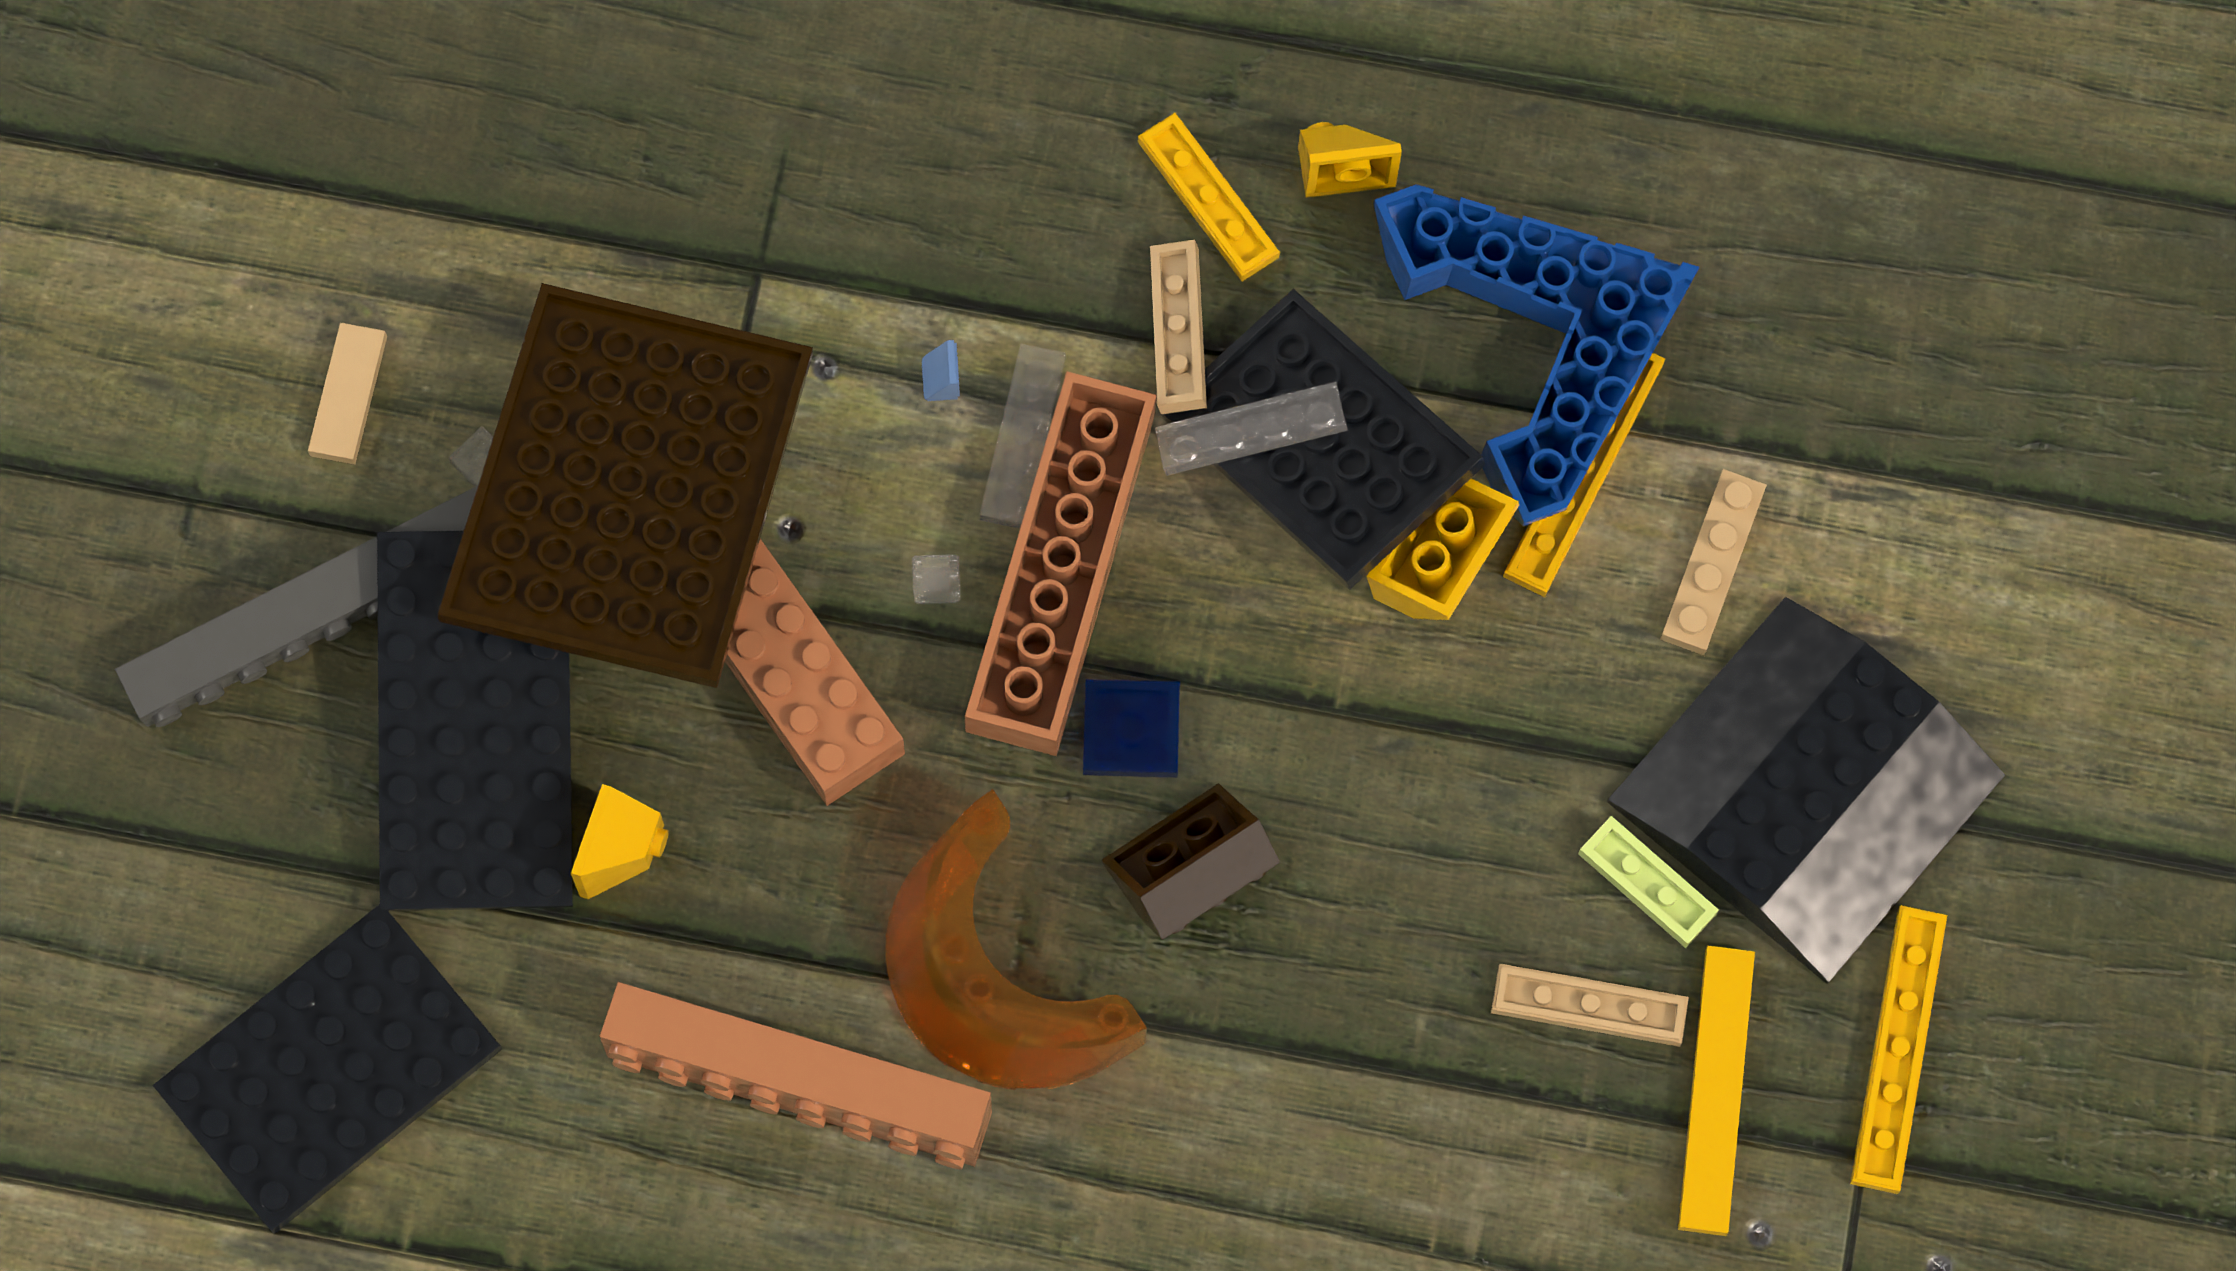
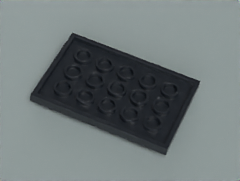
[1159,288,1486,590]
[152,904,502,1234]

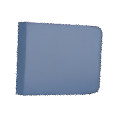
[922,340,960,401]

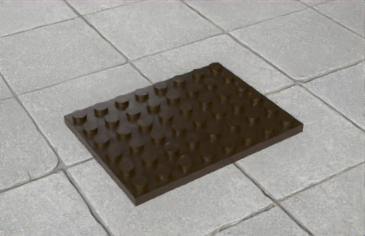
[438,283,813,688]

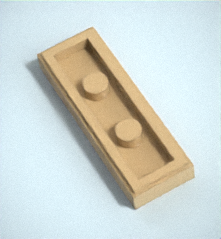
[308,323,387,464]

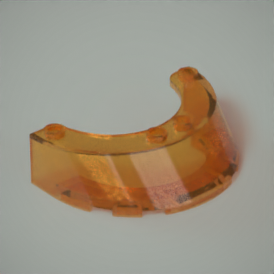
[885,789,1147,1090]

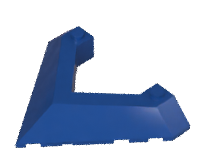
[1374,184,1699,526]

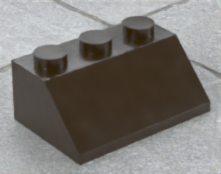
[1102,783,1280,940]

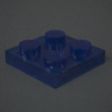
[1083,679,1180,778]

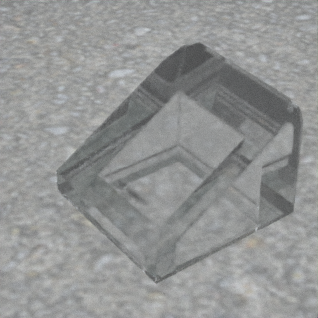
[912,554,960,604]

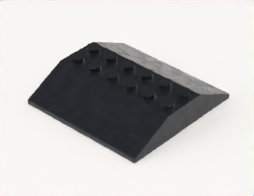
[1607,597,2005,984]

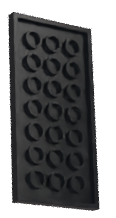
[377,531,573,911]

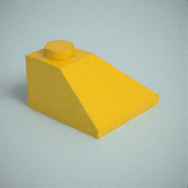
[1298,122,1402,198]
[571,784,669,899]

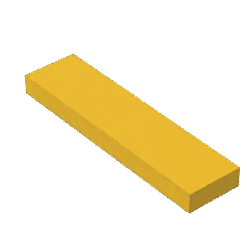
[1138,113,1280,282]

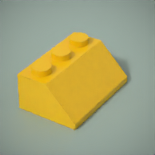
[1366,479,1519,620]

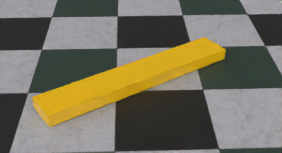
[1503,353,1665,597]
[1850,905,1948,1194]
[1678,946,1755,1236]

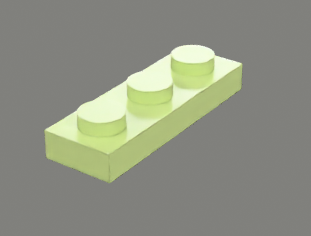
[1578,816,1719,948]

